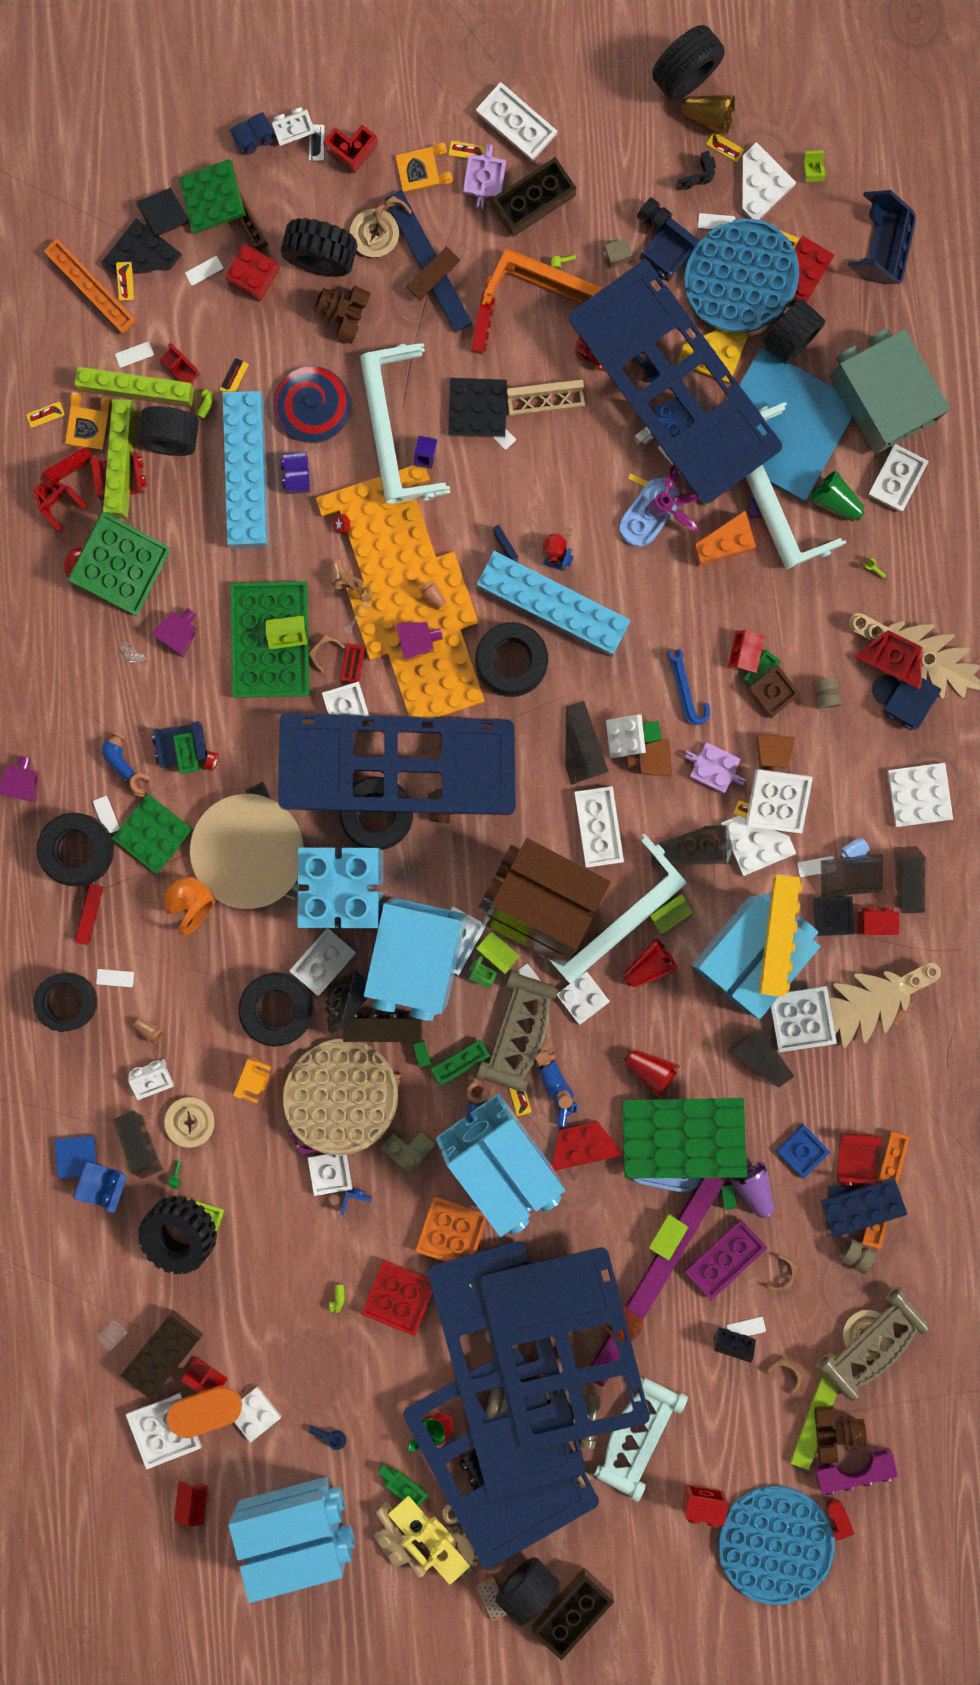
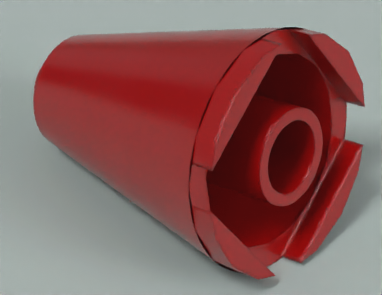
[623,938,678,988]
[624,1049,680,1098]

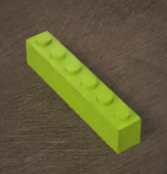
[75,367,195,408]
[103,399,137,519]

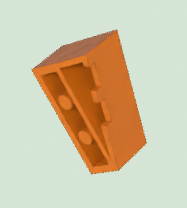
[693,511,756,567]

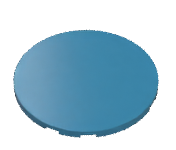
[684,219,799,333]
[718,1485,835,1605]

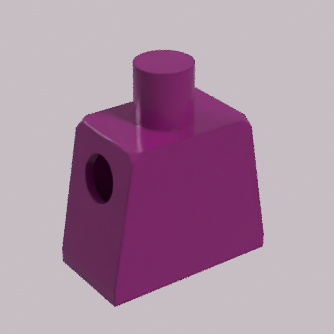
[151,608,197,657]
[396,622,443,662]
[0,756,38,803]

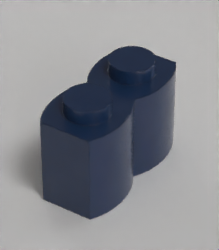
[230,112,275,155]

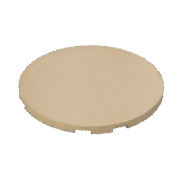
[190,794,305,909]
[283,1039,398,1155]

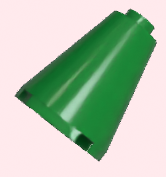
[811,471,865,522]

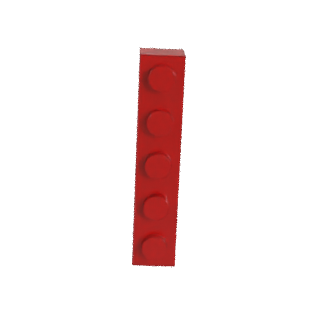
[471,291,496,355]
[40,447,93,488]
[74,884,104,945]

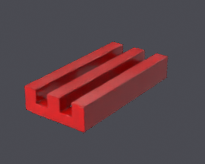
[340,643,366,683]

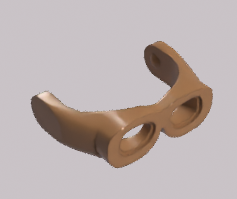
[373,196,412,233]
[339,573,373,602]
[309,634,346,673]
[766,1254,798,1292]
[765,1357,805,1395]

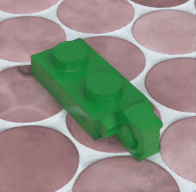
[378,1463,428,1507]

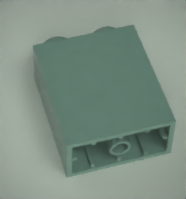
[830,329,951,455]

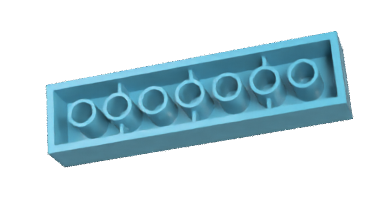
[223,391,268,549]
[477,551,631,657]

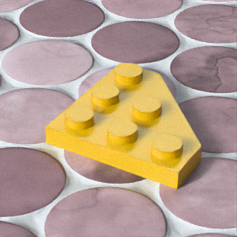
[677,330,749,384]

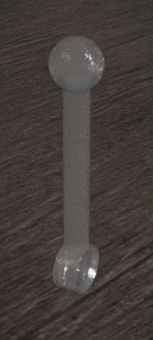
[344,601,371,633]

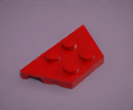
[854,630,923,689]
[551,1121,623,1171]

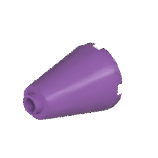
[729,1161,774,1218]

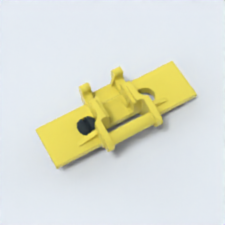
[388,1495,470,1585]

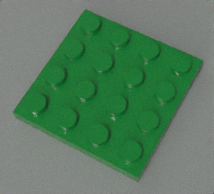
[67,511,171,616]

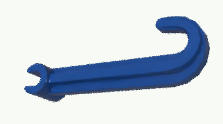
[667,648,710,725]

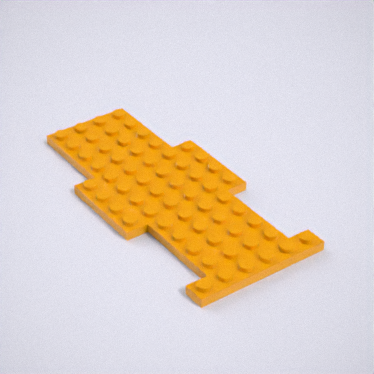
[316,465,485,718]

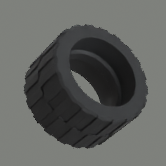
[763,299,825,364]
[137,406,199,456]
[33,973,98,1032]
[496,1557,559,1626]

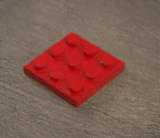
[361,1259,433,1337]

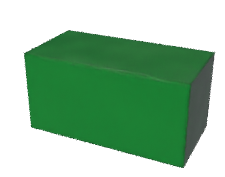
[413,1040,431,1067]
[721,1183,736,1210]

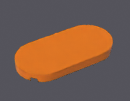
[167,1386,242,1438]

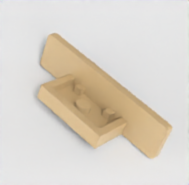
[373,1502,426,1578]

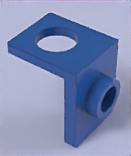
[543,548,574,571]
[340,1188,372,1215]

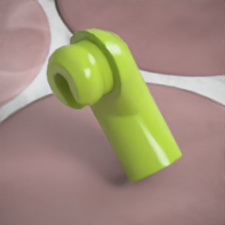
[329,1285,345,1313]

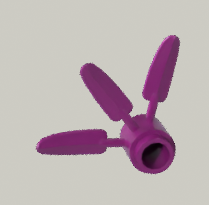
[648,464,698,533]

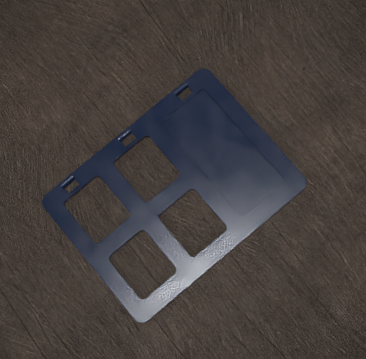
[480,1247,650,1451]
[403,1348,599,1569]

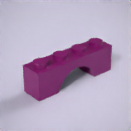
[814,1448,898,1495]

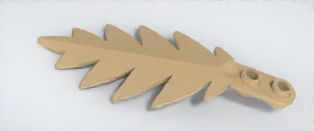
[849,613,980,698]
[822,963,941,1048]

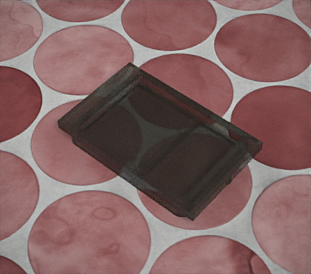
[820,854,883,897]

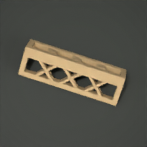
[507,379,585,416]

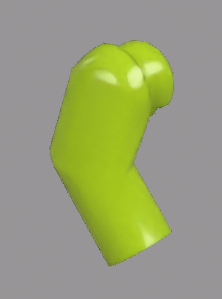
[197,389,214,418]

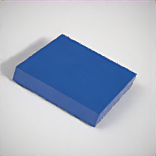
[775,1124,830,1179]
[55,1136,97,1178]

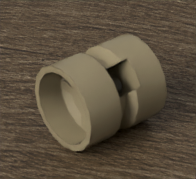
[813,678,842,709]
[839,1238,876,1274]

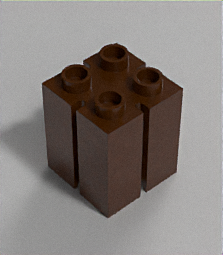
[478,838,611,966]

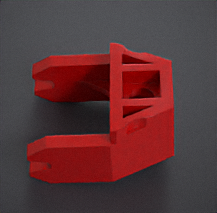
[33,482,88,532]

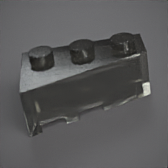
[894,846,926,914]
[727,1028,794,1088]
[113,1110,163,1179]

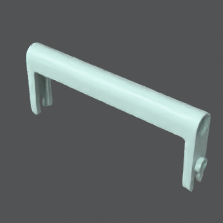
[360,344,450,504]
[746,402,846,570]
[540,834,687,984]

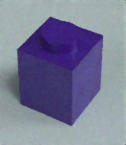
[413,436,437,469]

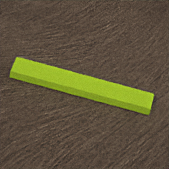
[790,1353,839,1470]

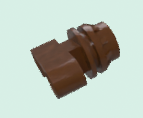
[314,285,370,344]
[814,1405,867,1464]

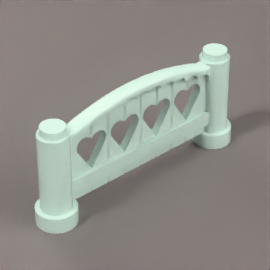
[593,1377,688,1503]

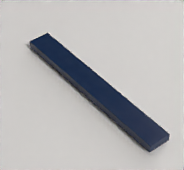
[385,189,472,333]

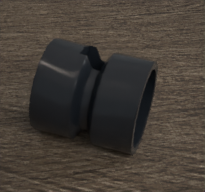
[637,197,673,234]

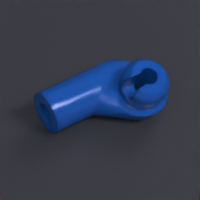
[557,1101,578,1127]

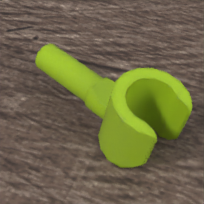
[550,255,576,269]
[861,556,886,579]

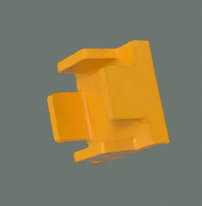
[233,1056,272,1103]

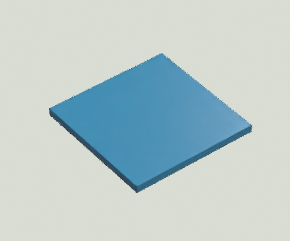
[740,347,853,502]

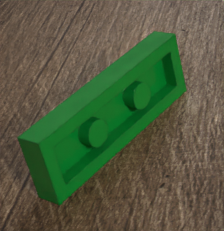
[431,1039,490,1086]

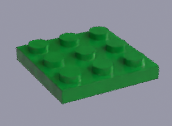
[179,159,246,234]
[112,794,194,874]

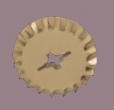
[350,209,399,259]
[164,1097,215,1148]
[842,1309,893,1361]
[437,1526,479,1578]

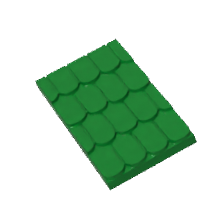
[622,1098,747,1178]

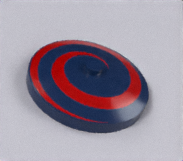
[274,366,350,443]

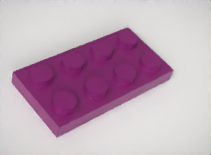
[684,1218,767,1301]

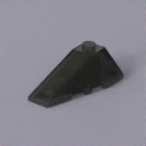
[565,701,609,785]
[652,825,732,865]
[324,970,368,1034]

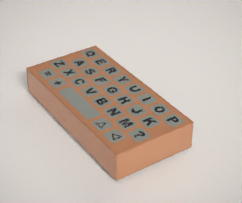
[476,1576,508,1622]

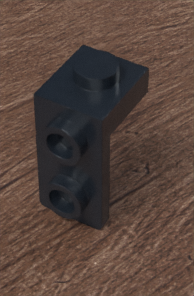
[676,151,716,190]

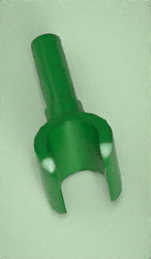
[168,1161,182,1189]

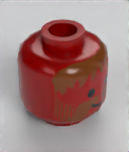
[542,534,567,564]

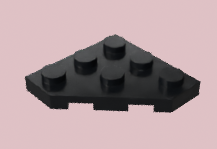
[101,219,182,276]

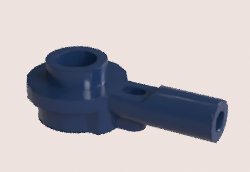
[633,355,660,383]
[308,1425,347,1450]

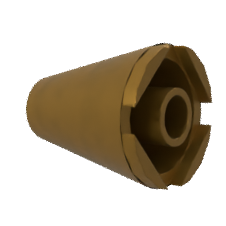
[681,94,736,134]

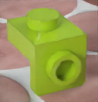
[803,150,826,182]

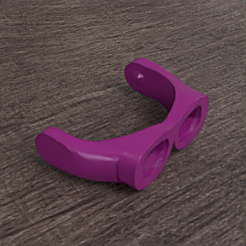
[288,1129,316,1156]

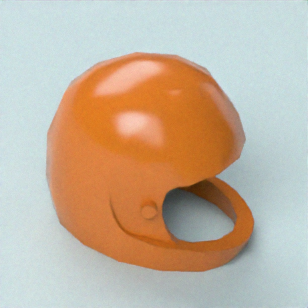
[163,877,215,936]

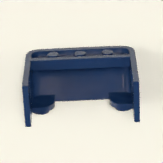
[848,190,916,284]

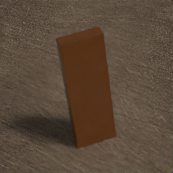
[406,246,460,301]

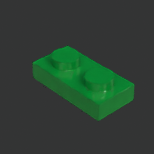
[173,733,200,774]

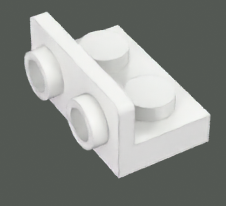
[271,107,315,146]
[129,1059,174,1100]

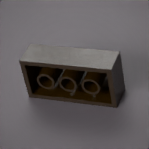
[492,157,577,238]
[343,1013,423,1042]
[120,1310,203,1400]
[532,1568,614,1661]

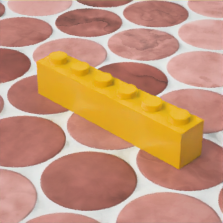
[758,874,803,997]

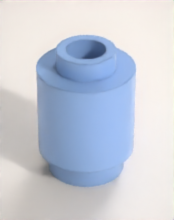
[840,838,870,865]

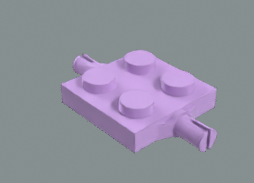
[463,144,506,210]
[684,742,746,794]

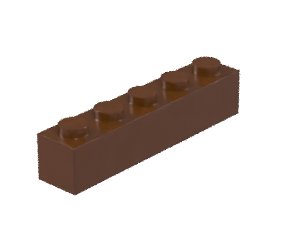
[240,192,268,250]

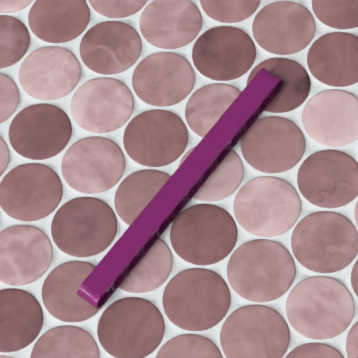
[590,1178,727,1387]

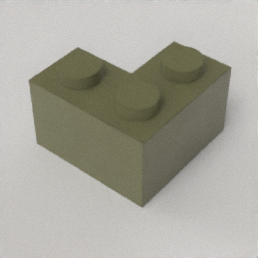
[381,1129,436,1174]

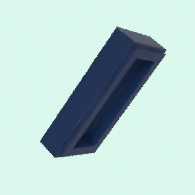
[493,524,518,562]

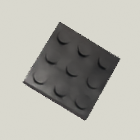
[448,378,507,438]

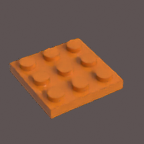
[415,1195,487,1261]

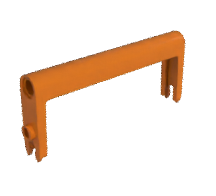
[482,248,603,305]

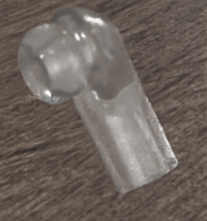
[120,642,146,662]

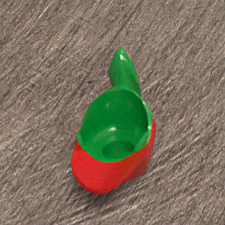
[407,1413,453,1452]

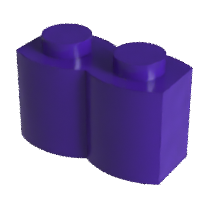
[280,452,310,494]

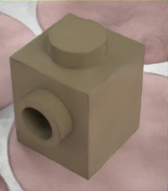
[602,238,633,269]

